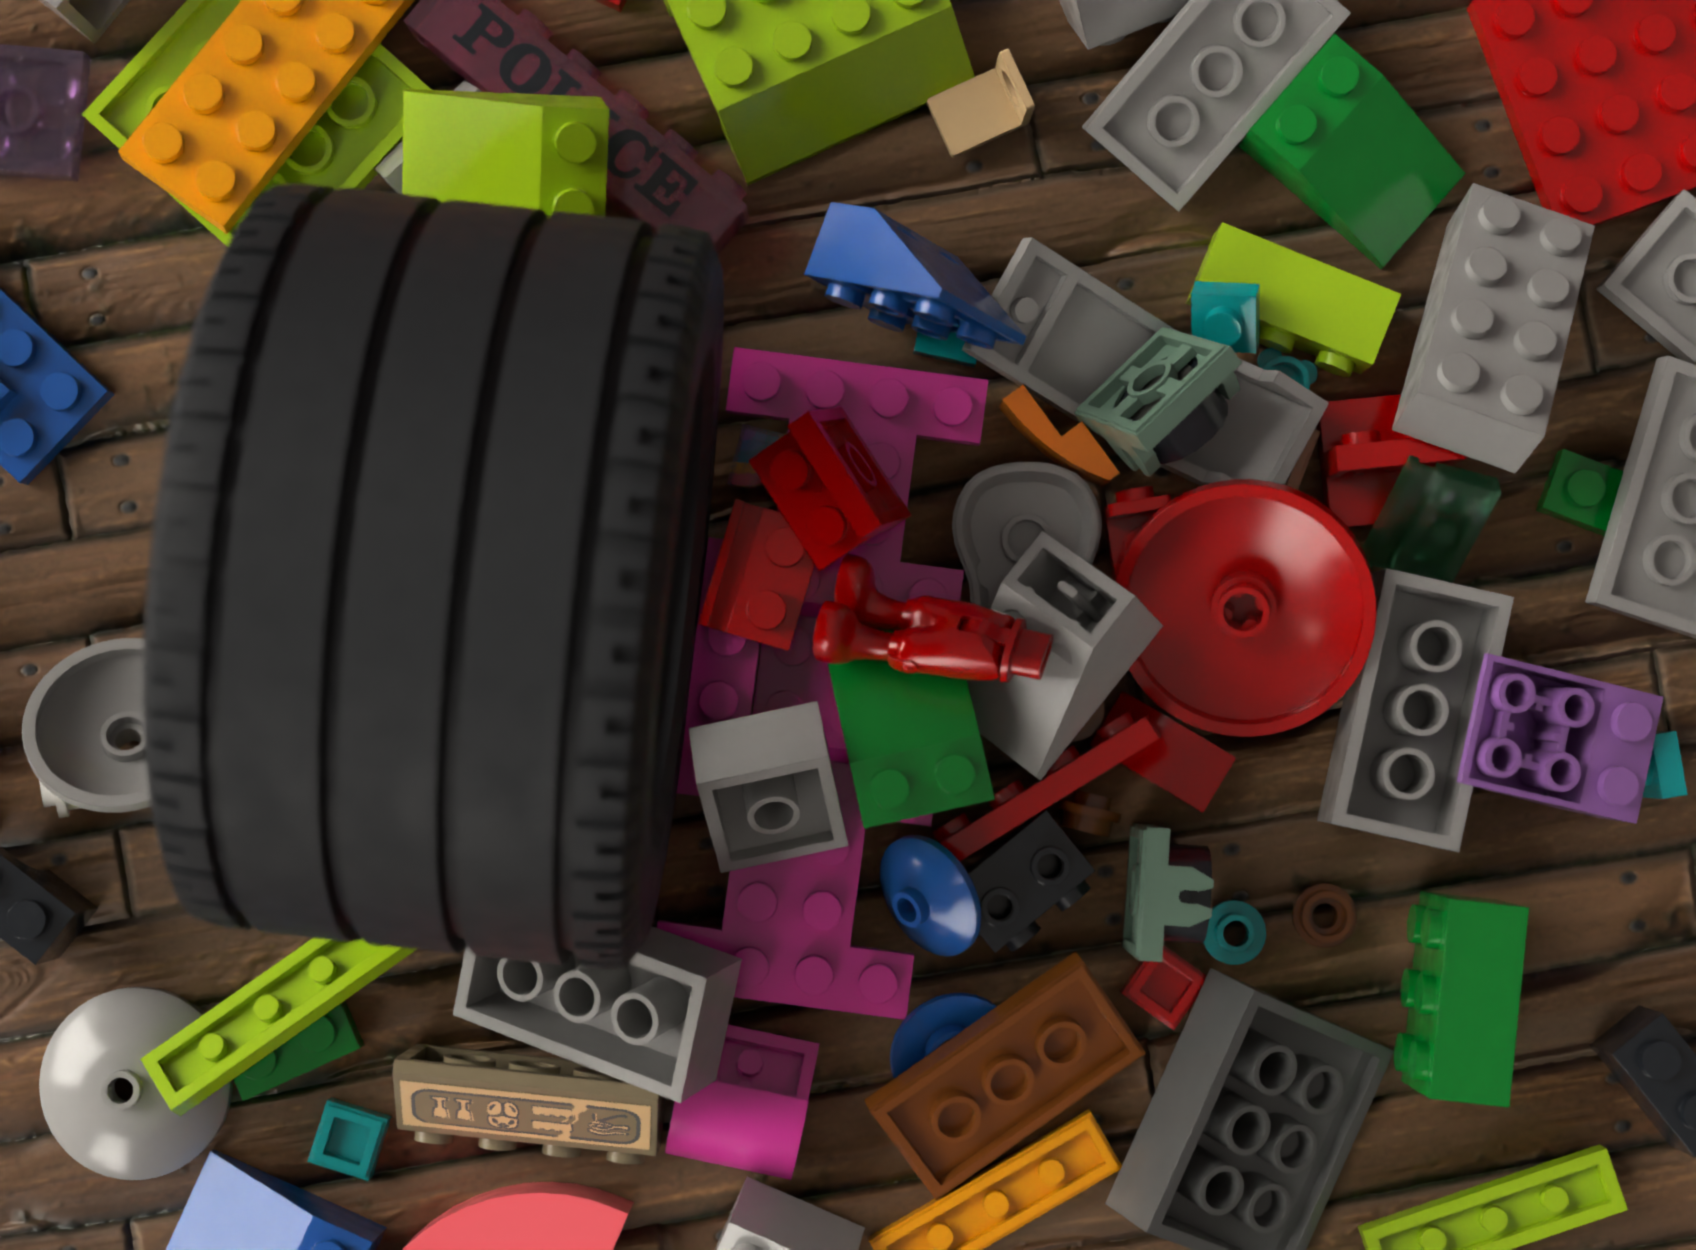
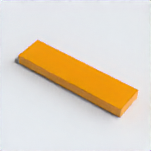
[869,1109,1122,1250]

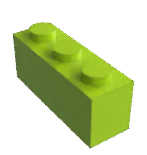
[1186,222,1401,377]

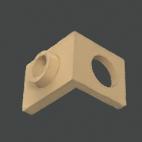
[927,48,1035,158]

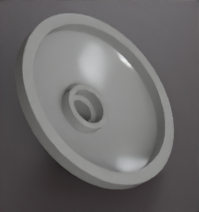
[22,638,151,813]
[39,986,233,1180]

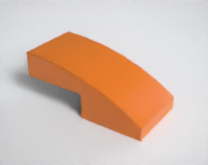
[999,385,1120,487]

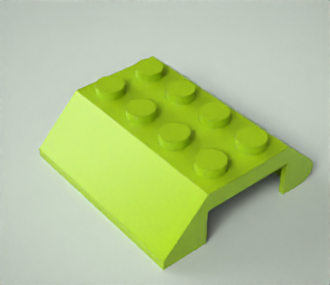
[663,0,975,185]

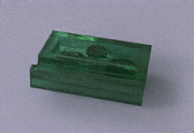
[1362,455,1501,583]

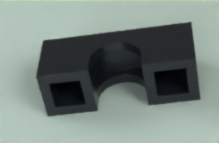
[0,846,98,965]

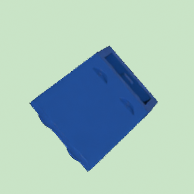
[804,202,1026,349]

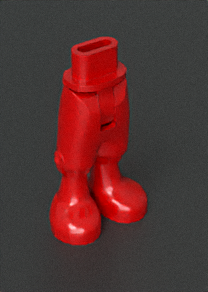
[813,554,1053,683]

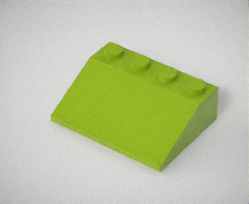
[402,89,609,218]

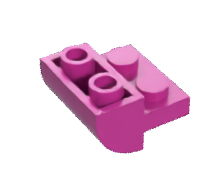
[665,1024,820,1180]

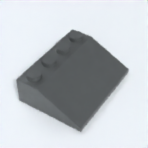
[1105,968,1394,1250]

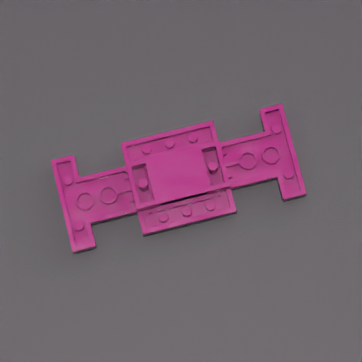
[657,347,988,1020]

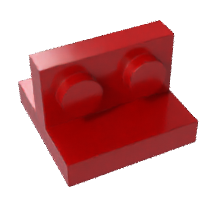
[1316,394,1468,528]
[748,407,912,571]

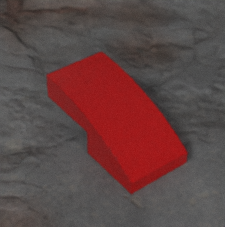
[1089,691,1236,813]

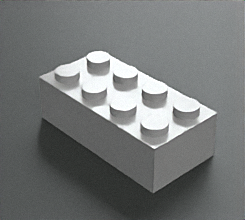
[1392,183,1595,473]
[1317,568,1514,852]
[453,926,742,1103]

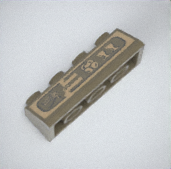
[393,1043,666,1164]

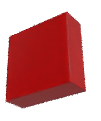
[1119,945,1207,1030]

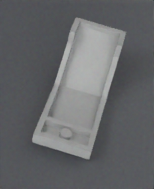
[961,237,1329,486]

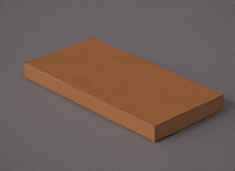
[864,951,1146,1201]

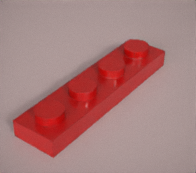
[932,711,1161,861]

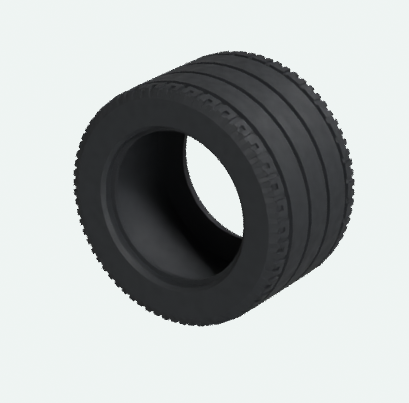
[143,184,724,969]

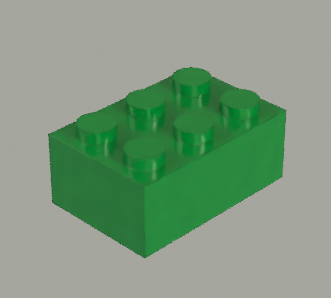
[1394,891,1529,1108]

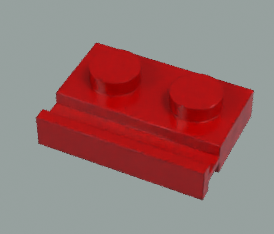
[698,499,815,652]

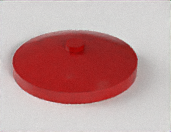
[1116,479,1376,737]

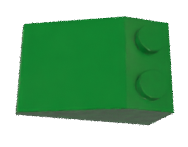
[1239,33,1466,269]
[828,630,995,829]

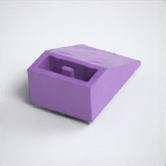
[1456,653,1664,824]

